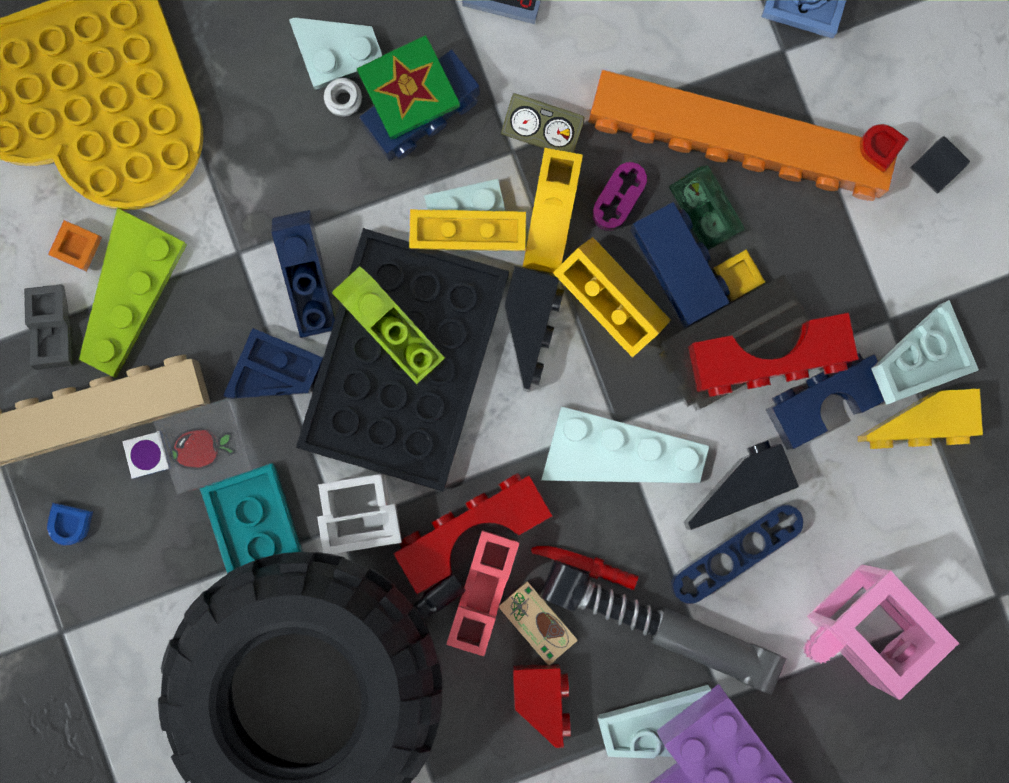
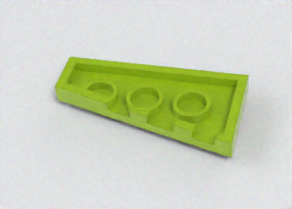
[79,208,187,378]

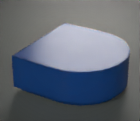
[47,503,93,545]

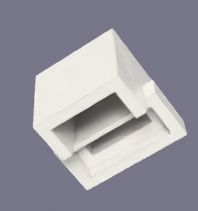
[317,474,402,554]

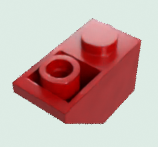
[513,664,571,748]

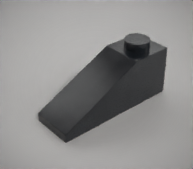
[683,440,799,530]

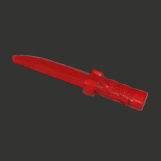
[531,546,639,590]

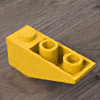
[522,148,583,274]
[857,389,983,449]

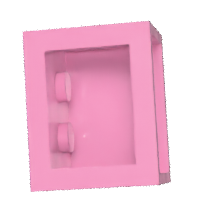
[803,564,959,700]

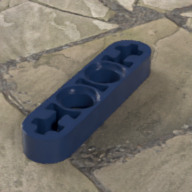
[671,505,803,604]

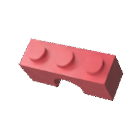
[446,530,520,657]

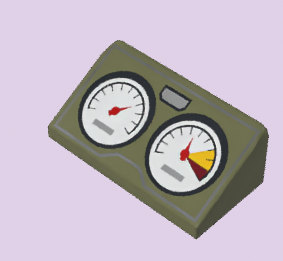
[501,93,585,153]

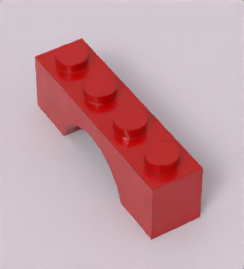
[688,313,858,397]
[394,473,552,594]

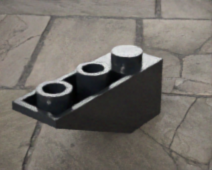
[505,266,564,392]

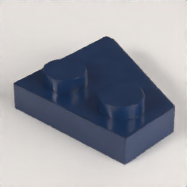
[223,328,323,399]

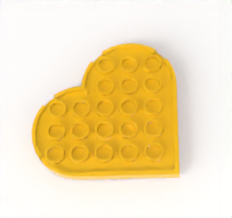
[0,0,203,210]

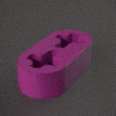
[592,162,647,231]

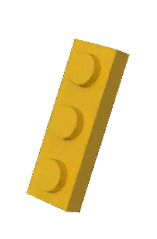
[409,209,526,251]

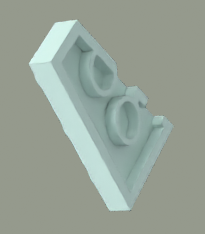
[871,300,979,405]

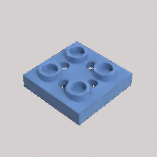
[761,0,846,39]

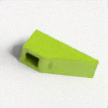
[331,266,445,384]

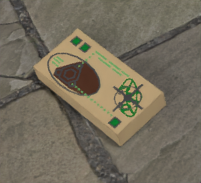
[499,581,578,666]

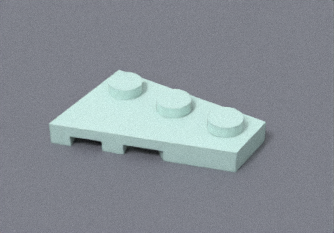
[597,685,711,759]

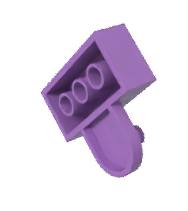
[650,684,793,783]

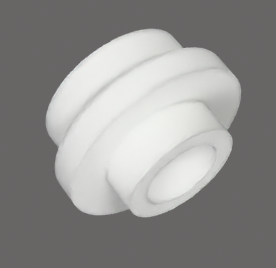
[324,78,362,117]

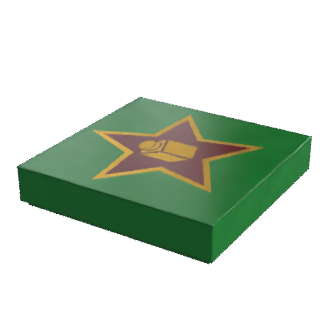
[356,35,460,140]

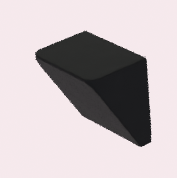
[910,136,970,194]

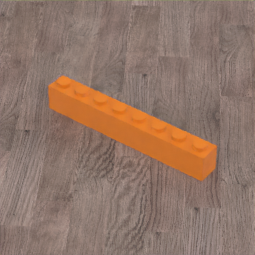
[588,70,897,201]

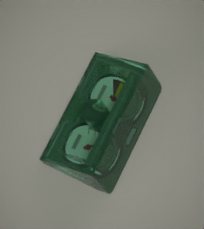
[669,165,745,251]

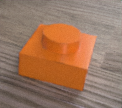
[48,220,102,272]

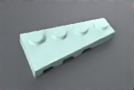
[541,406,709,483]

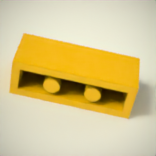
[553,237,671,358]

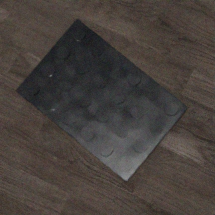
[296,228,510,492]

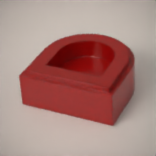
[860,124,909,173]

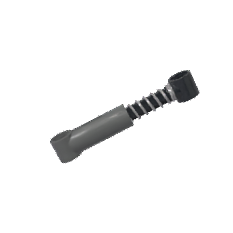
[540,561,787,695]

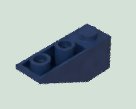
[271,210,335,338]

